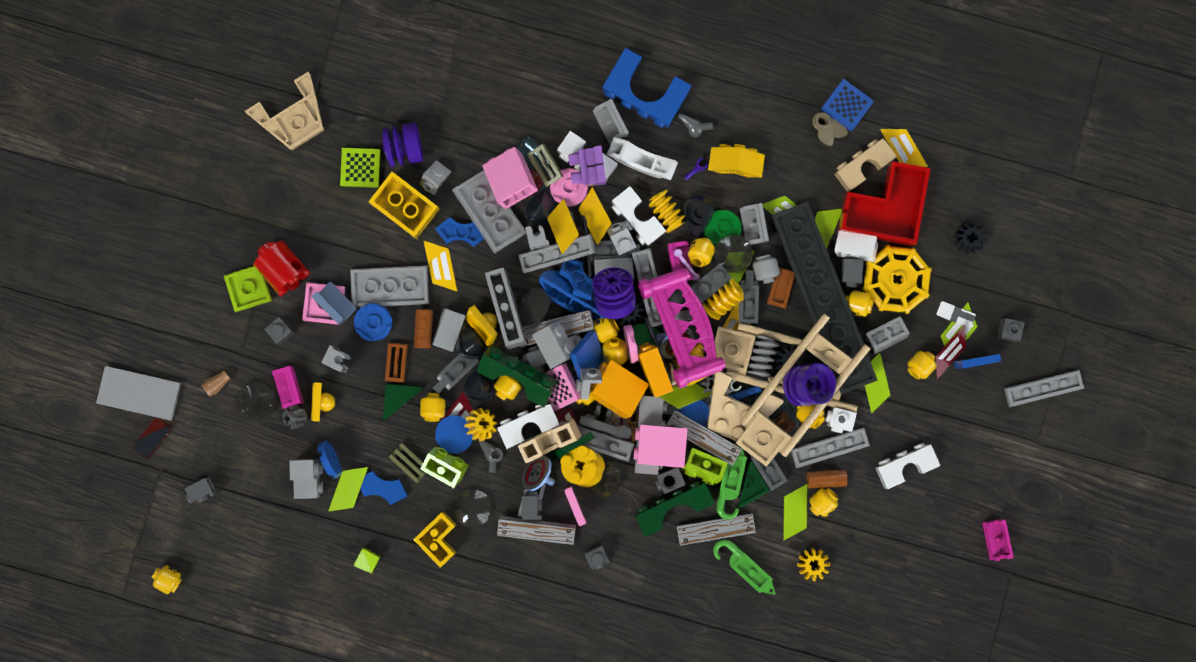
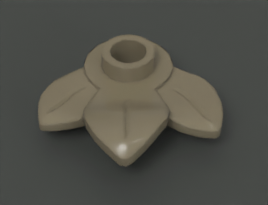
[812,112,848,146]

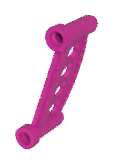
[638,268,726,389]

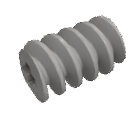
[747,335,779,377]

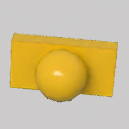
[465,305,497,346]
[311,383,335,422]

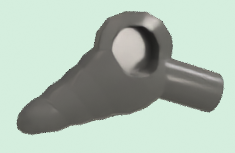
[678,114,713,138]
[479,440,503,473]

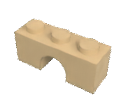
[834,138,897,192]
[518,419,582,463]

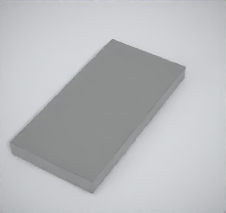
[452,170,526,254]
[350,266,429,308]
[96,366,181,420]

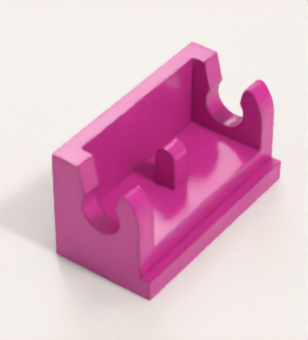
[667,241,693,281]
[272,366,304,409]
[982,518,1014,561]

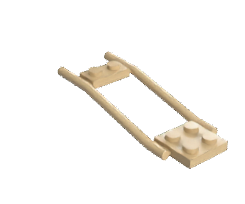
[736,313,870,467]
[715,323,870,413]

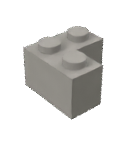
[532,321,582,369]
[290,459,323,499]

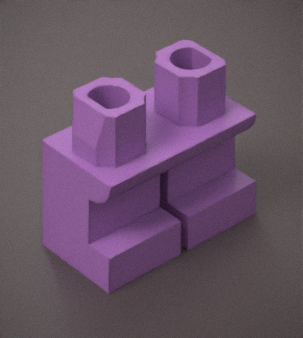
[568,146,606,186]

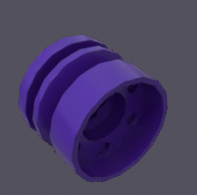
[382,122,423,167]
[592,267,636,319]
[783,363,836,406]

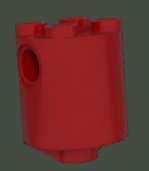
[253,240,310,297]

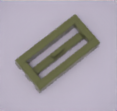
[527,144,564,187]
[389,443,426,483]

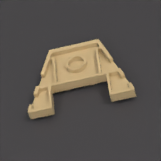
[245,72,324,150]
[707,371,784,441]

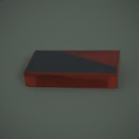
[132,417,172,459]

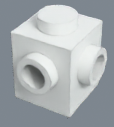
[825,407,857,433]

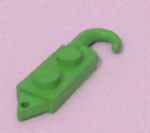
[716,445,747,520]
[713,539,776,595]

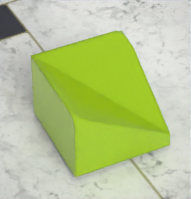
[353,547,381,573]

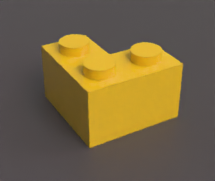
[708,144,765,178]
[413,511,457,568]

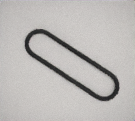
[579,215,592,278]

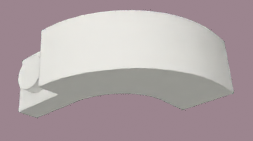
[607,137,678,180]

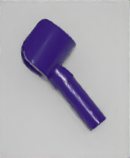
[684,158,708,180]

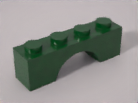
[477,345,558,407]
[635,481,715,537]

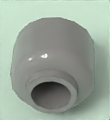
[753,255,780,284]

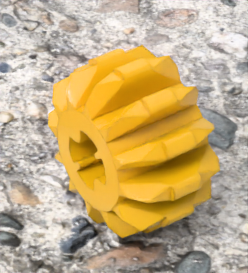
[464,408,497,441]
[797,548,830,581]

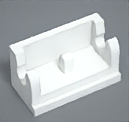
[835,231,878,262]

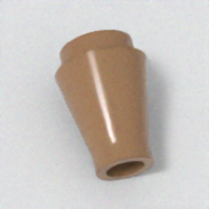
[201,370,231,397]

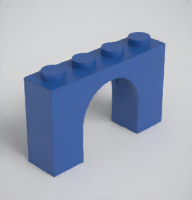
[602,48,692,128]

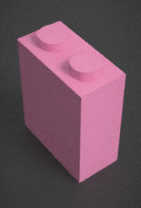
[482,147,538,209]
[634,425,687,468]

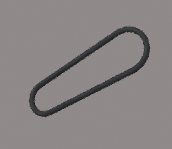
[644,317,672,384]

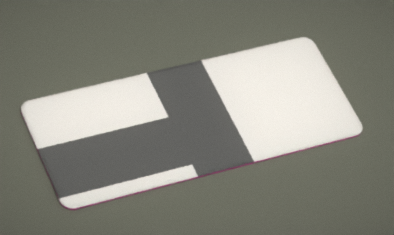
[937,301,976,328]

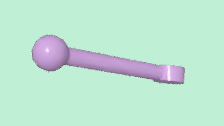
[673,249,700,281]

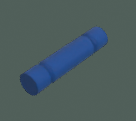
[728,386,761,400]

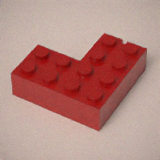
[838,161,931,246]

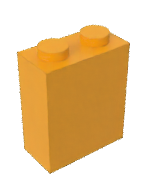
[638,342,674,398]
[589,360,649,419]

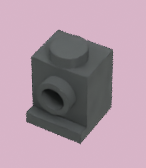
[522,346,547,368]
[185,477,218,503]
[522,491,542,520]
[584,545,610,570]

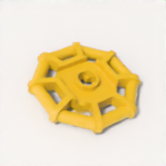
[862,244,932,314]

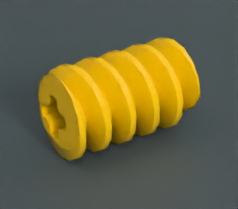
[649,189,685,233]
[702,279,744,320]

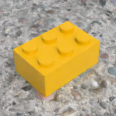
[369,172,440,239]

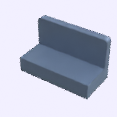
[311,282,357,325]

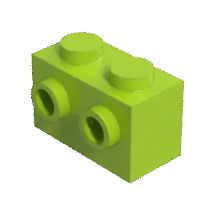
[421,447,469,488]
[681,448,728,485]

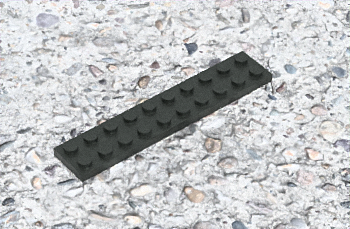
[772,202,878,394]

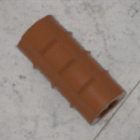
[414,310,433,349]
[806,470,847,489]

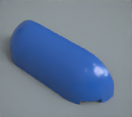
[539,270,605,320]

